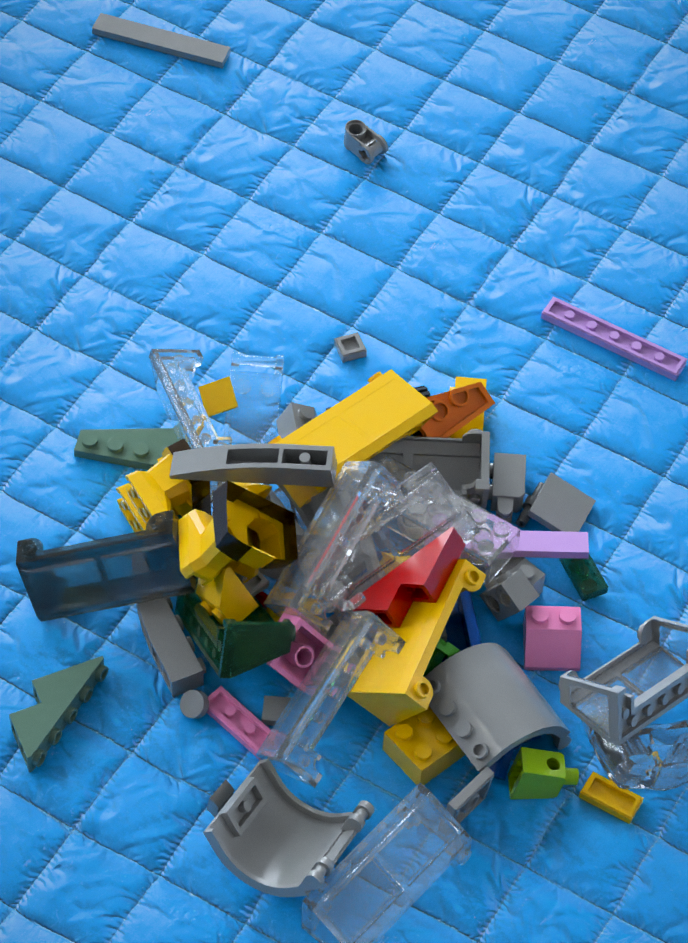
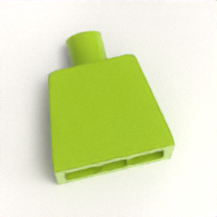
[507,747,579,800]

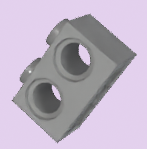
[479,569,540,622]

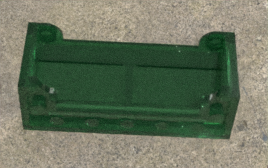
[175,572,296,678]

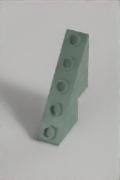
[9,656,109,772]

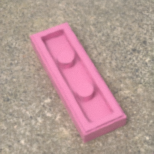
[207,686,280,760]

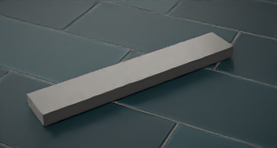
[92,13,231,68]

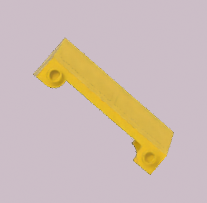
[268,369,438,508]
[346,559,486,726]

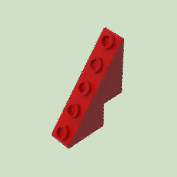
[344,527,466,628]

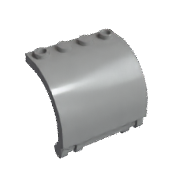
[425,643,572,772]
[203,759,375,897]

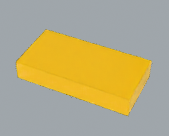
[579,771,644,824]

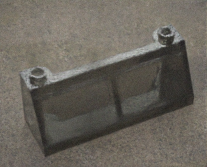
[16,510,196,622]

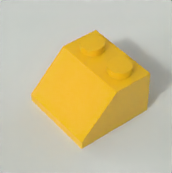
[196,565,259,628]

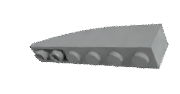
[169,444,337,487]
[132,544,206,697]

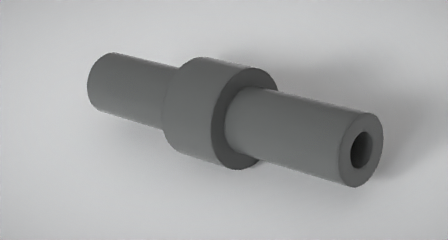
[516,482,544,528]

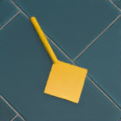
[189,376,238,449]

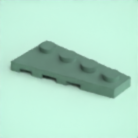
[74,428,189,470]

